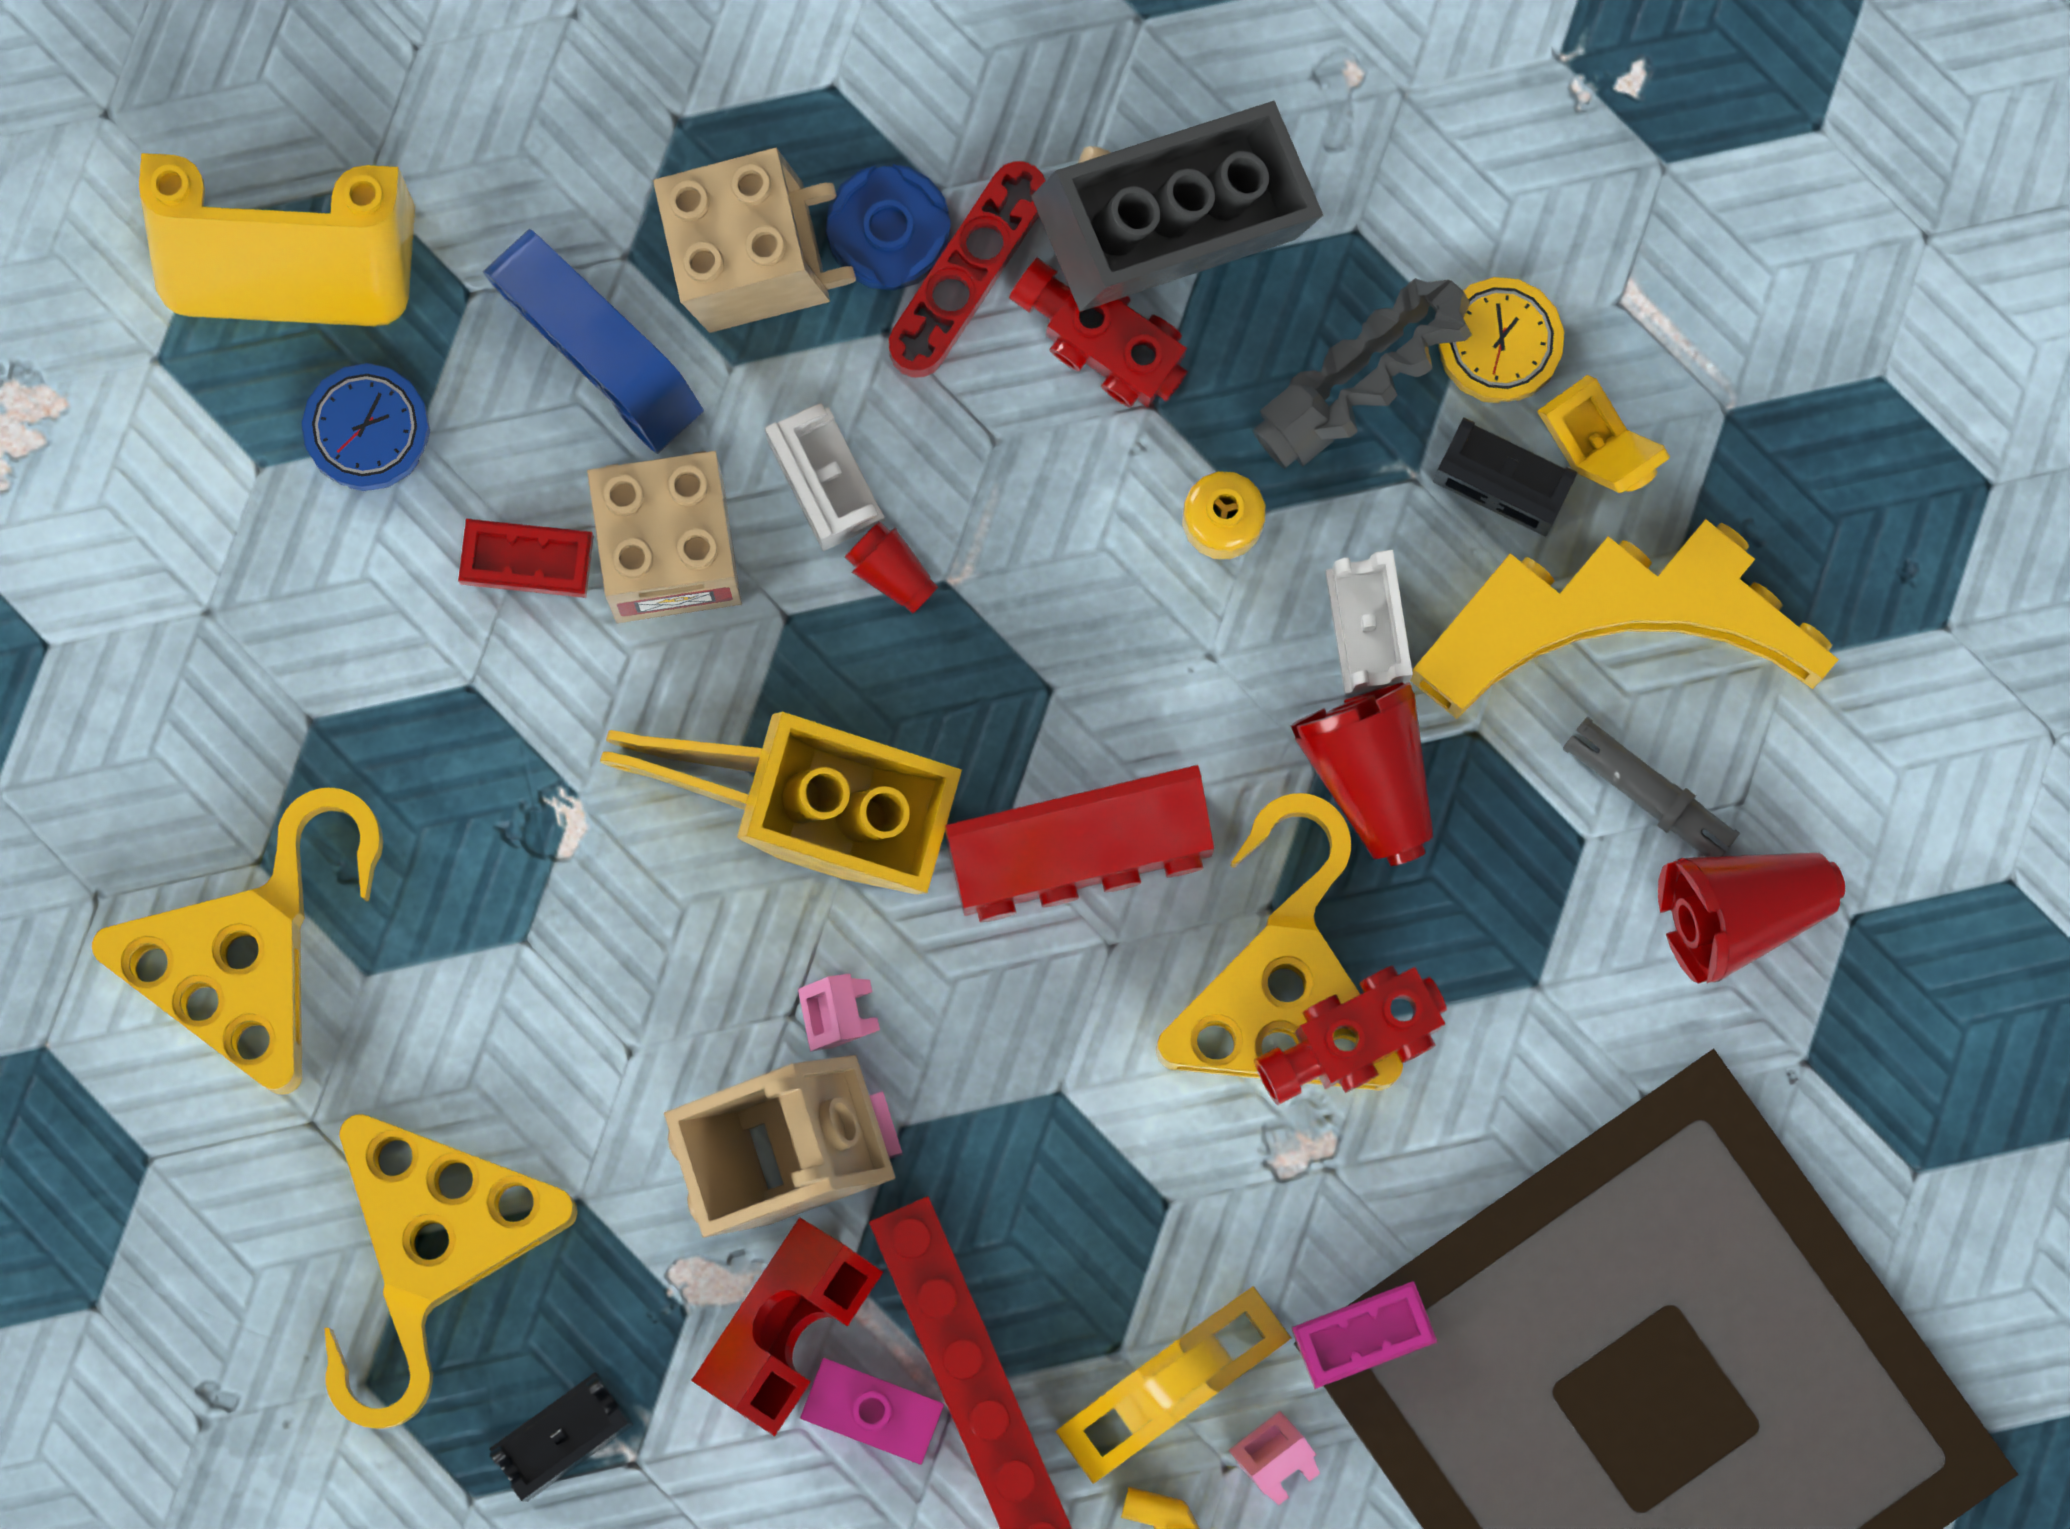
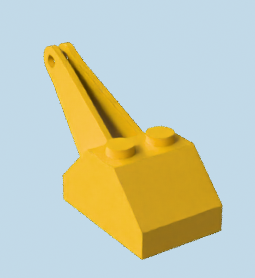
[600,712,962,895]

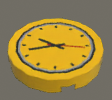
[1438,277,1564,403]

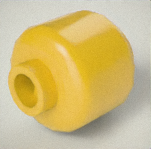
[1182,471,1266,559]

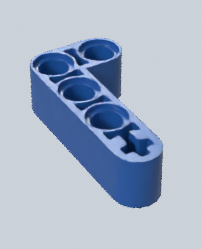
[482,229,704,454]

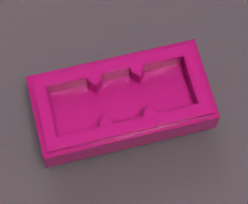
[1291,1281,1437,1389]
[800,1357,945,1465]

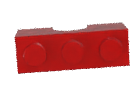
[691,1217,883,1436]

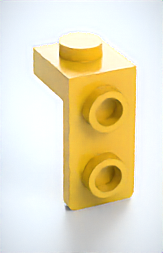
[1537,375,1670,493]

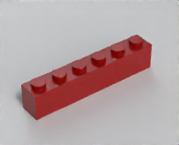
[869,1196,1072,1529]

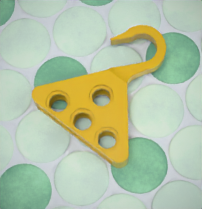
[92,788,383,1095]
[1156,793,1403,1091]
[324,1114,578,1429]
[1055,1286,1292,1484]

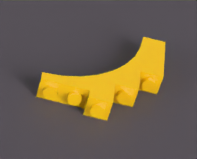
[1410,519,1839,719]

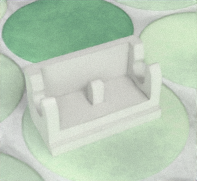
[765,403,885,551]
[1325,550,1413,695]

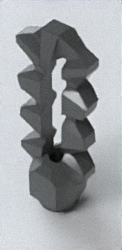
[1252,278,1472,469]

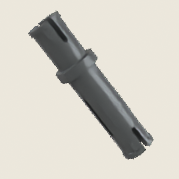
[1563,717,1740,857]

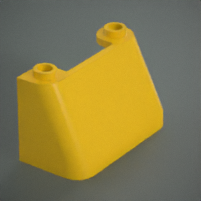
[139,153,415,327]

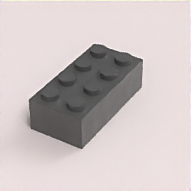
[1031,100,1323,312]

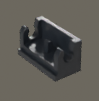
[1433,417,1578,537]
[489,1372,633,1502]

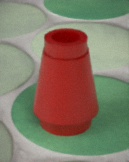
[844,521,939,614]

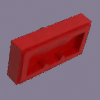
[458,519,594,598]

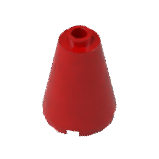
[1290,682,1434,866]
[1658,852,1845,984]

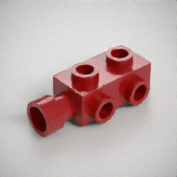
[1009,257,1188,408]
[1254,965,1447,1105]

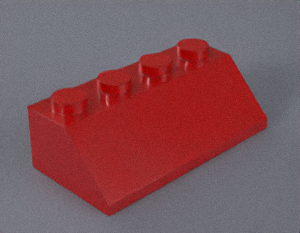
[945,765,1214,922]

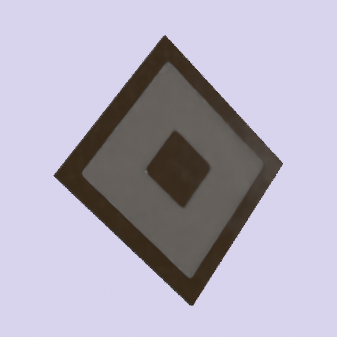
[1293,1048,2019,1529]

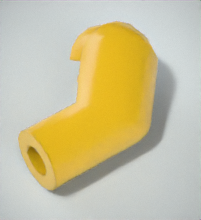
[1121,1487,1200,1529]

